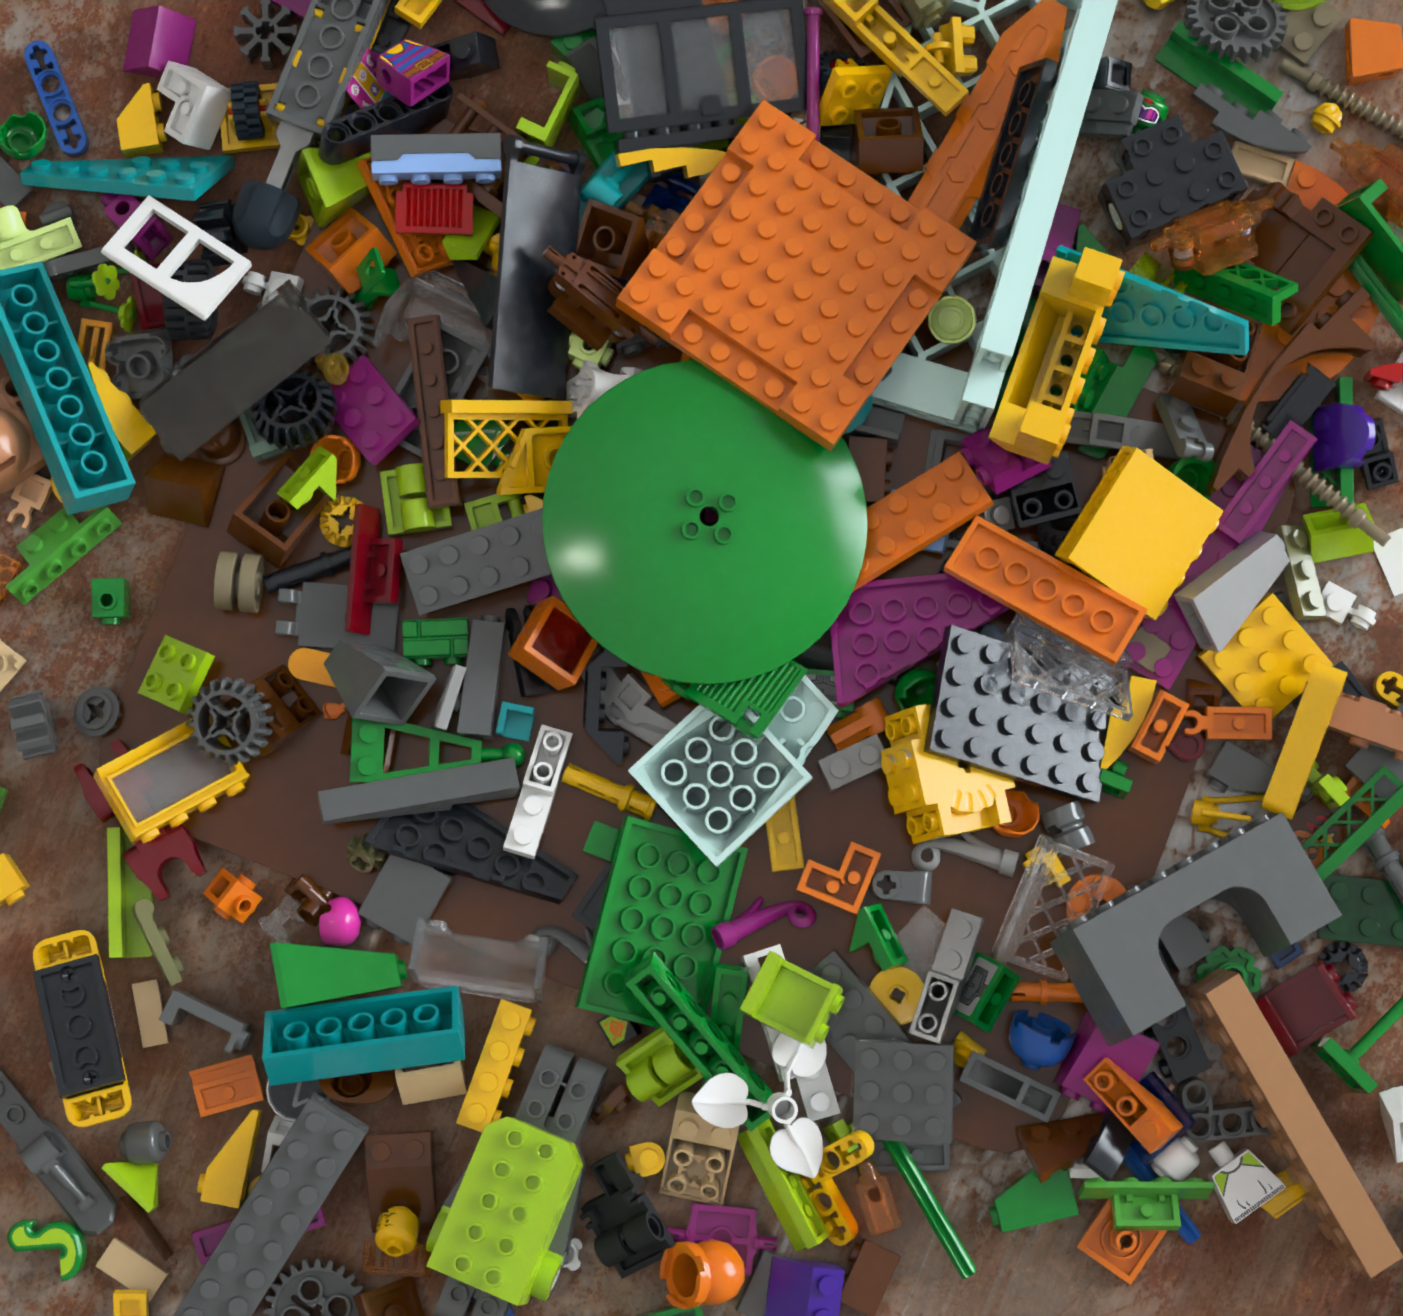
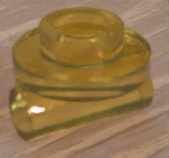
[315,353,349,385]

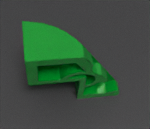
[567,97,632,170]

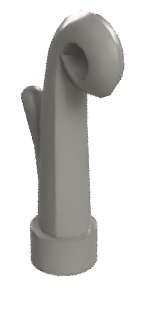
[911,832,1019,878]

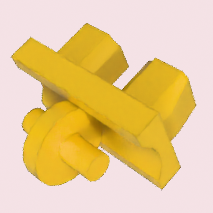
[925,17,978,79]

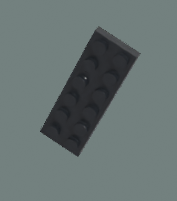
[969,58,1058,252]

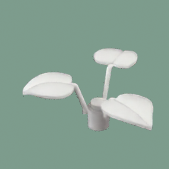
[692,1033,826,1178]

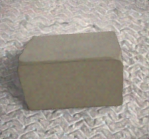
[1123,625,1171,673]

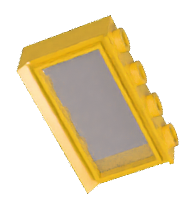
[93,713,250,844]

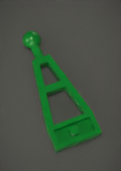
[349,718,526,783]

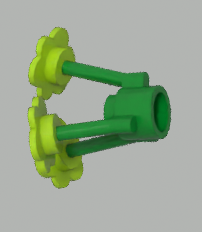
[66,249,146,332]

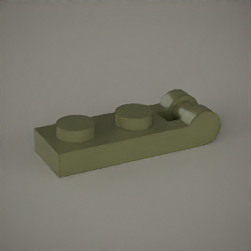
[132,899,185,987]

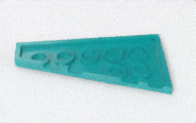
[20,155,235,201]
[1056,245,1249,356]

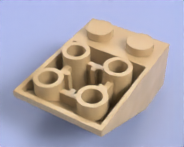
[659,1091,740,1205]

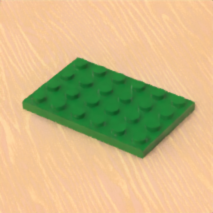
[575,816,748,1028]

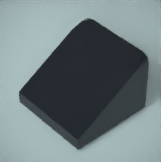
[1092,56,1132,91]

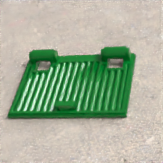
[662,660,808,739]

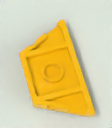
[496,426,572,495]

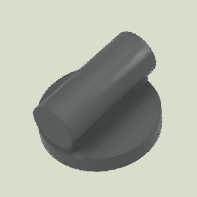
[39,202,75,227]

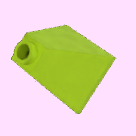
[295,148,371,229]

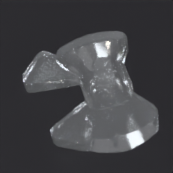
[258,895,305,943]

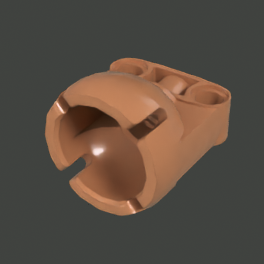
[0,375,47,495]

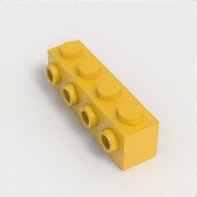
[456,999,537,1132]

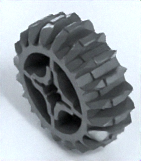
[287,286,374,373]
[185,677,274,766]

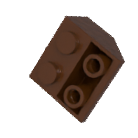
[228,664,322,758]

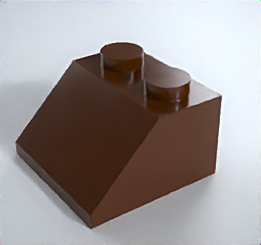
[854,107,924,176]
[576,198,650,281]

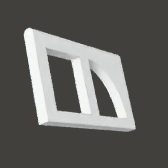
[101,196,252,321]

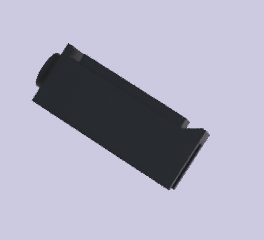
[1260,362,1336,440]

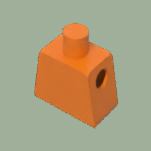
[1344,18,1403,86]

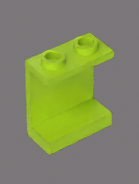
[516,61,581,147]

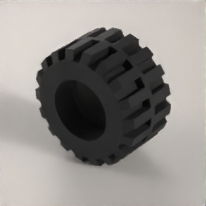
[162,259,218,340]

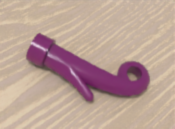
[711,896,817,951]

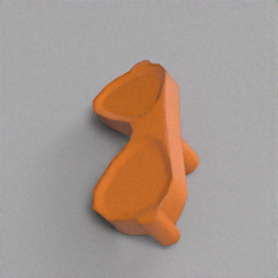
[322,702,348,720]

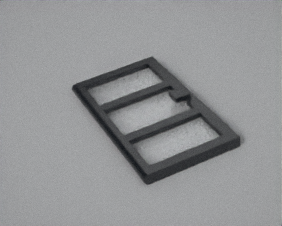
[593,0,807,134]

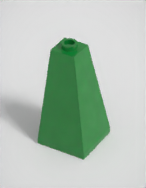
[270,942,408,1009]

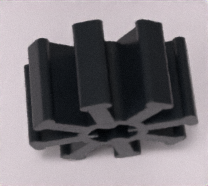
[193,199,248,267]

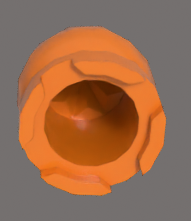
[660,1239,745,1310]

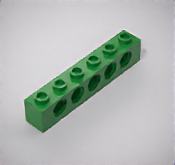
[625,952,774,1131]

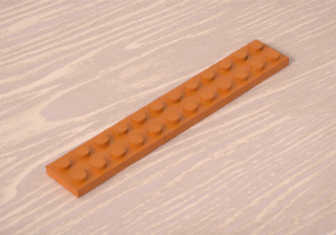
[640,452,994,708]

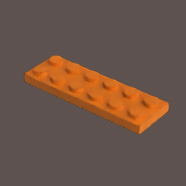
[944,515,1148,667]

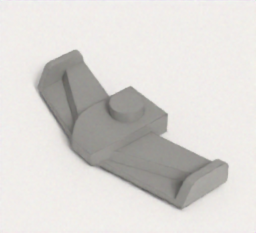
[574,644,678,747]

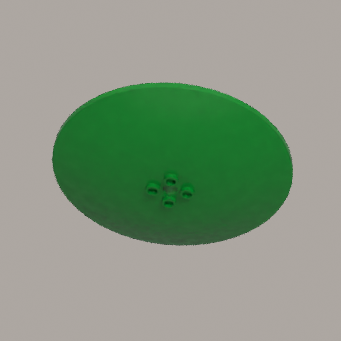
[542,360,868,685]

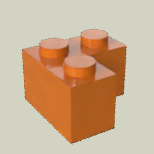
[795,841,881,915]

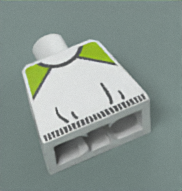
[1207,1140,1286,1224]

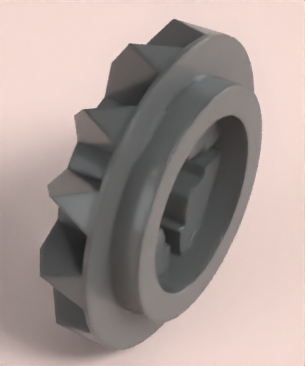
[74,686,122,738]

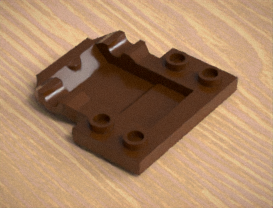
[1214,182,1374,336]

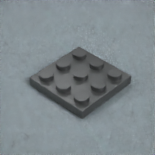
[853,1039,954,1144]

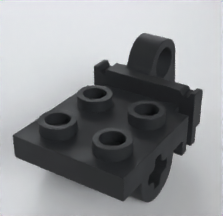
[579,1151,676,1279]

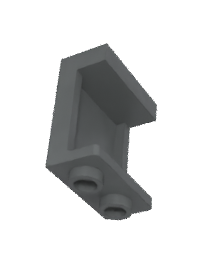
[358,855,456,946]
[159,990,254,1054]

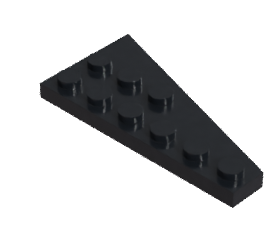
[362,803,579,904]

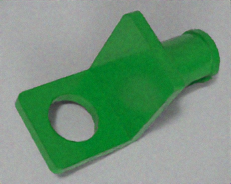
[354,248,403,310]

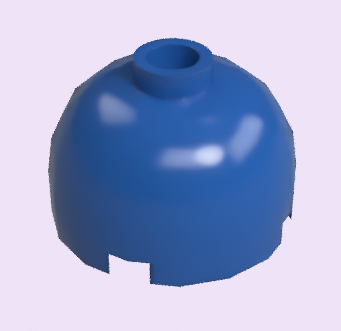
[1008,1009,1076,1070]

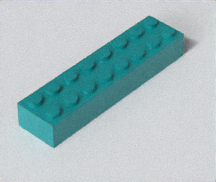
[0,261,136,515]

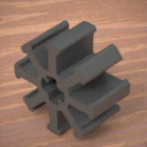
[233,0,299,70]
[8,689,59,760]

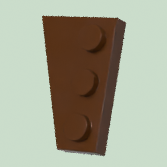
[1018,1112,1104,1183]

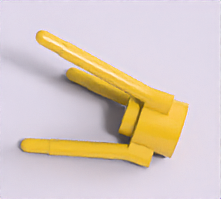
[1190,794,1265,838]

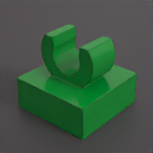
[1099,759,1133,800]

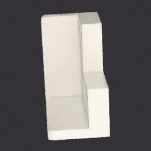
[156,61,231,150]

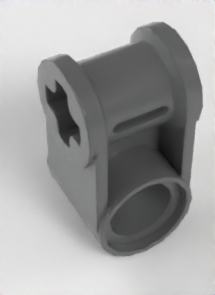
[869,870,932,905]

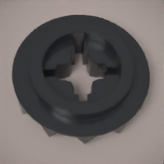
[1317,942,1368,993]

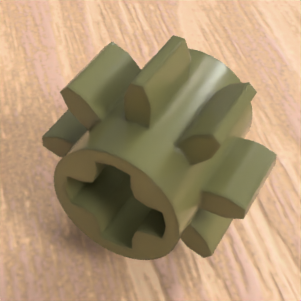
[345,833,386,873]

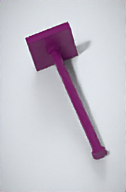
[804,7,823,142]

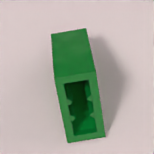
[988,1167,1079,1233]

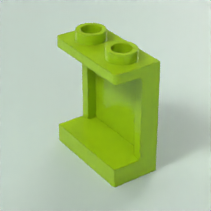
[740,951,845,1049]

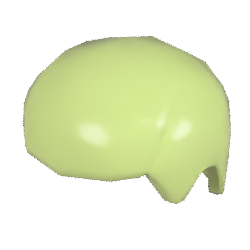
[928,295,977,344]

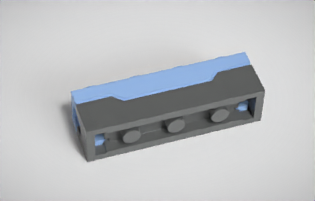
[371,133,501,185]

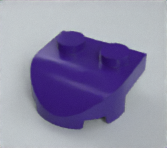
[1313,403,1376,472]

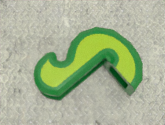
[7,1218,87,1282]

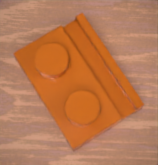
[189,1054,266,1117]

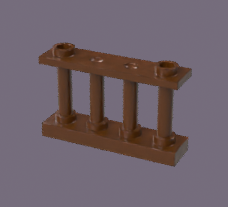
[449,92,566,218]

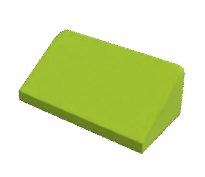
[442,204,501,260]

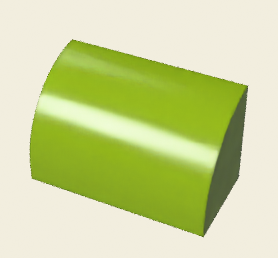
[1302,503,1374,563]

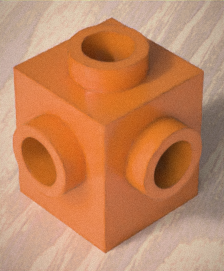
[203,867,263,924]

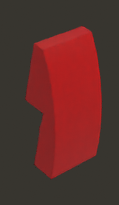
[1363,363,1403,391]

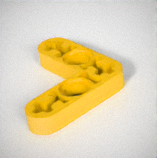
[798,1130,874,1246]

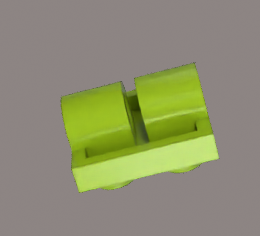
[380,463,453,536]
[138,635,215,715]
[616,1027,704,1107]

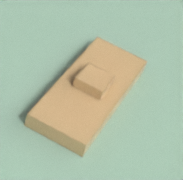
[132,979,169,1048]

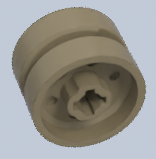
[214,551,264,613]

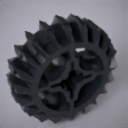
[250,367,338,451]

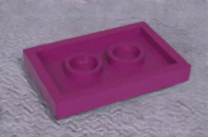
[331,355,421,466]

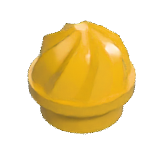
[1309,103,1343,135]

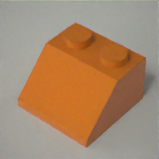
[305,207,397,294]

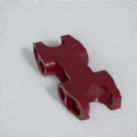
[74,739,207,901]

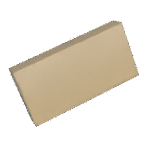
[1231,140,1295,187]
[96,1237,170,1302]

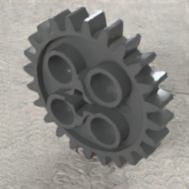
[1184,0,1288,64]
[263,1257,365,1316]

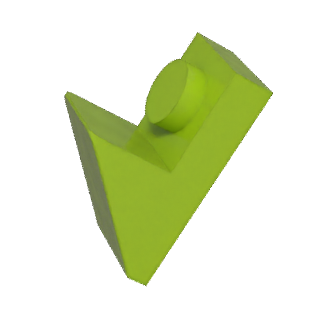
[277,445,337,510]

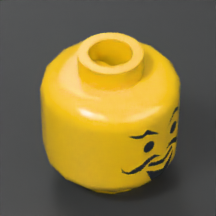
[375,1206,420,1257]

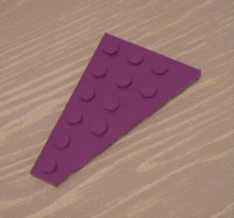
[830,573,1010,708]

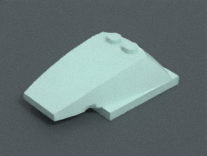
[628,675,839,867]

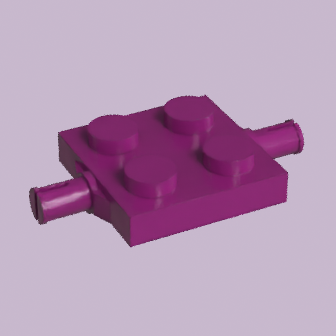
[667,1203,778,1275]

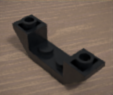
[582,647,629,764]

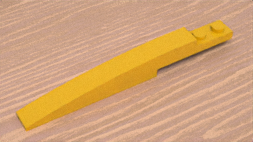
[822,0,969,117]

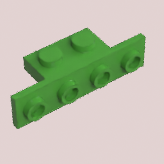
[5,506,122,605]
[1078,1177,1215,1230]

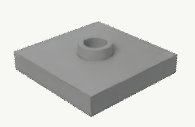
[431,664,466,732]

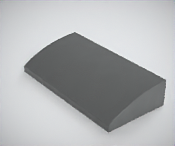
[395,322,491,458]

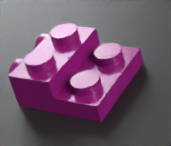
[959,426,1052,495]

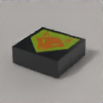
[596,1015,642,1049]

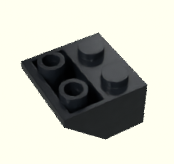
[1005,451,1082,529]

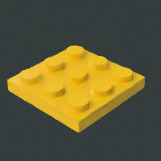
[1197,592,1333,719]

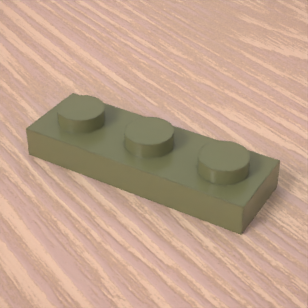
[1272,525,1327,620]

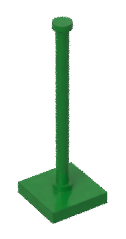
[1309,996,1403,1094]

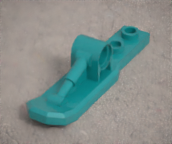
[577,130,649,232]

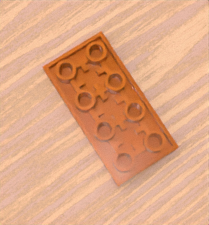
[357,156,453,278]

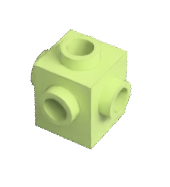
[568,332,614,370]

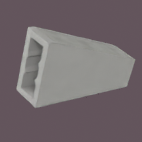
[1174,531,1290,652]

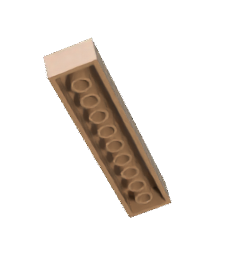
[1186,968,1403,1278]

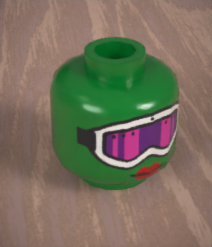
[1131,89,1169,134]

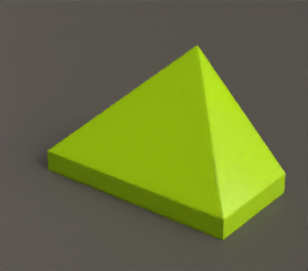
[102,1161,159,1213]

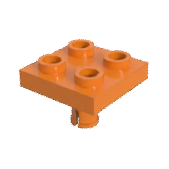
[1076,1199,1167,1285]

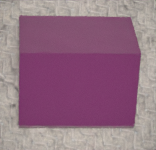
[123,5,196,78]

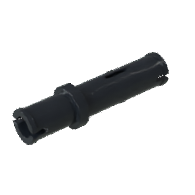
[263,544,352,595]

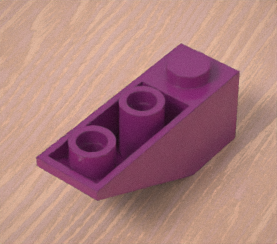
[1031,203,1082,295]

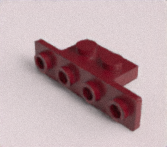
[345,504,403,636]

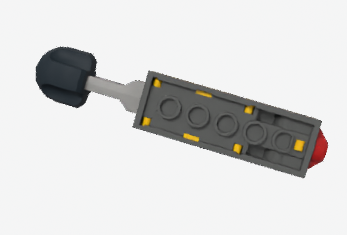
[232,0,391,250]

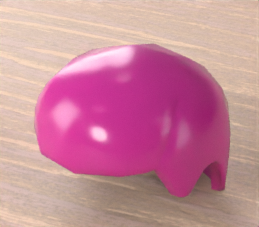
[319,897,362,947]

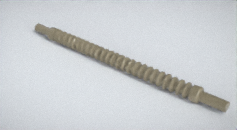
[1279,58,1403,141]
[1146,346,1391,547]

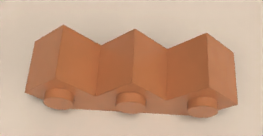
[1294,681,1403,763]

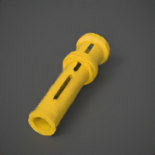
[561,763,658,822]

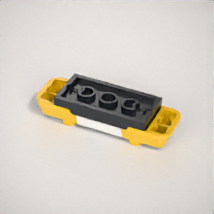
[33,930,132,1128]

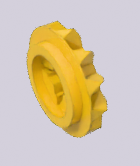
[319,496,363,547]

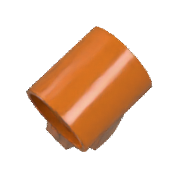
[826,697,889,752]

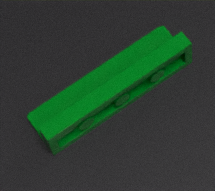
[1155,21,1284,119]

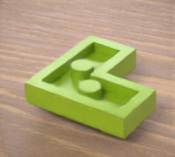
[1306,761,1350,810]

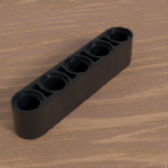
[318,83,453,165]

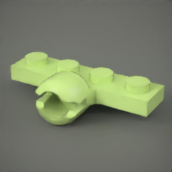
[0,205,82,270]

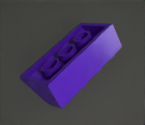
[764,1256,845,1316]

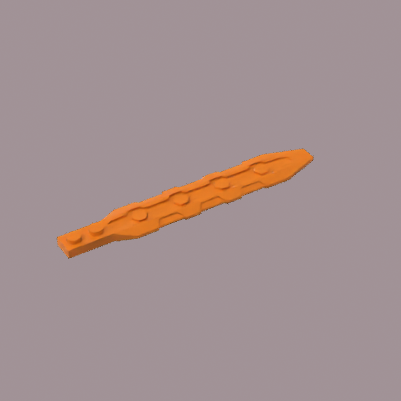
[908,0,1068,230]

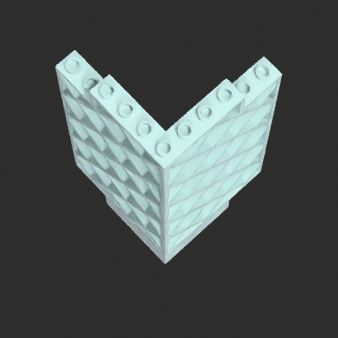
[872,0,1118,434]

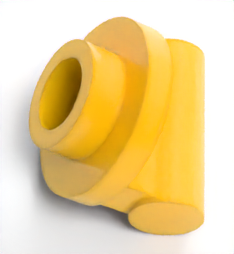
[952,1030,987,1068]

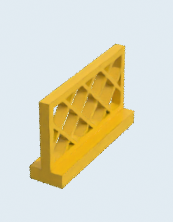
[440,400,572,478]

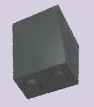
[323,640,436,726]

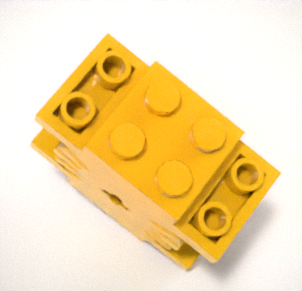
[881,704,1015,844]

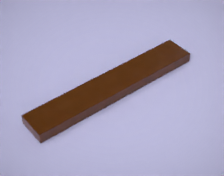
[407,314,462,510]

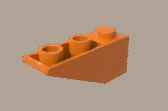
[1083,1057,1184,1154]

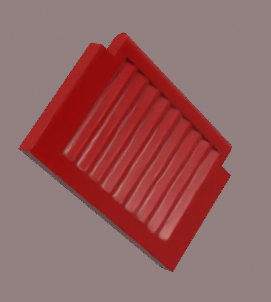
[395,182,473,236]

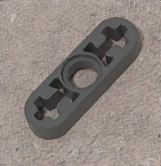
[43,241,134,281]

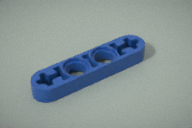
[24,40,89,158]

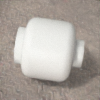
[1151,1135,1200,1182]

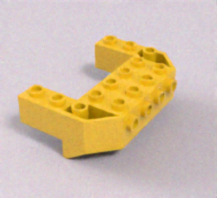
[988,247,1125,465]

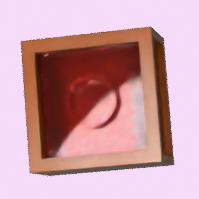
[508,596,598,690]

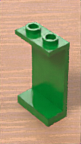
[1335,178,1403,301]

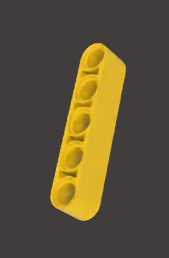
[1261,661,1348,820]

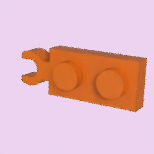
[1183,706,1272,741]

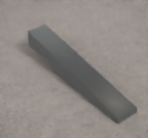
[317,757,520,825]

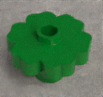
[1194,945,1262,993]

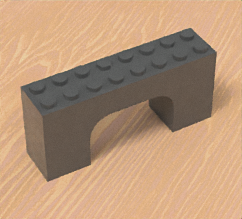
[1049,813,1342,1047]

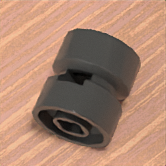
[1040,800,1096,857]

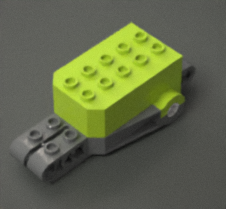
[426,1042,609,1316]

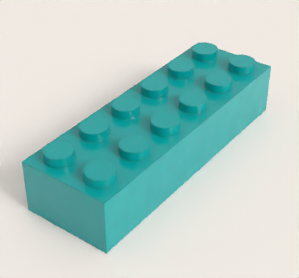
[262,985,465,1086]

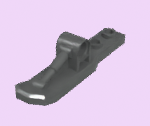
[0,1066,118,1235]

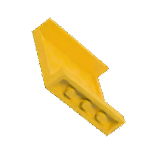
[1055,446,1223,620]

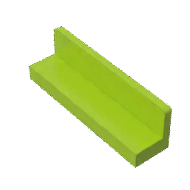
[107,827,153,958]
[737,1119,830,1252]

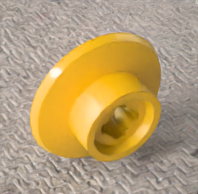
[869,967,924,1025]

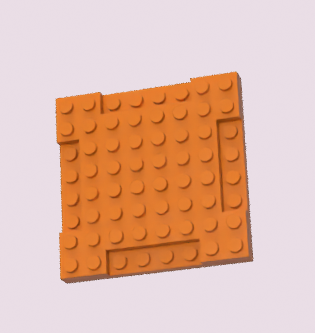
[616,99,977,452]

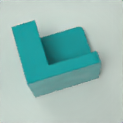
[496,701,536,742]

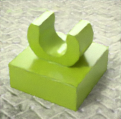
[822,1118,859,1157]

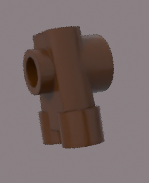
[284,873,334,926]

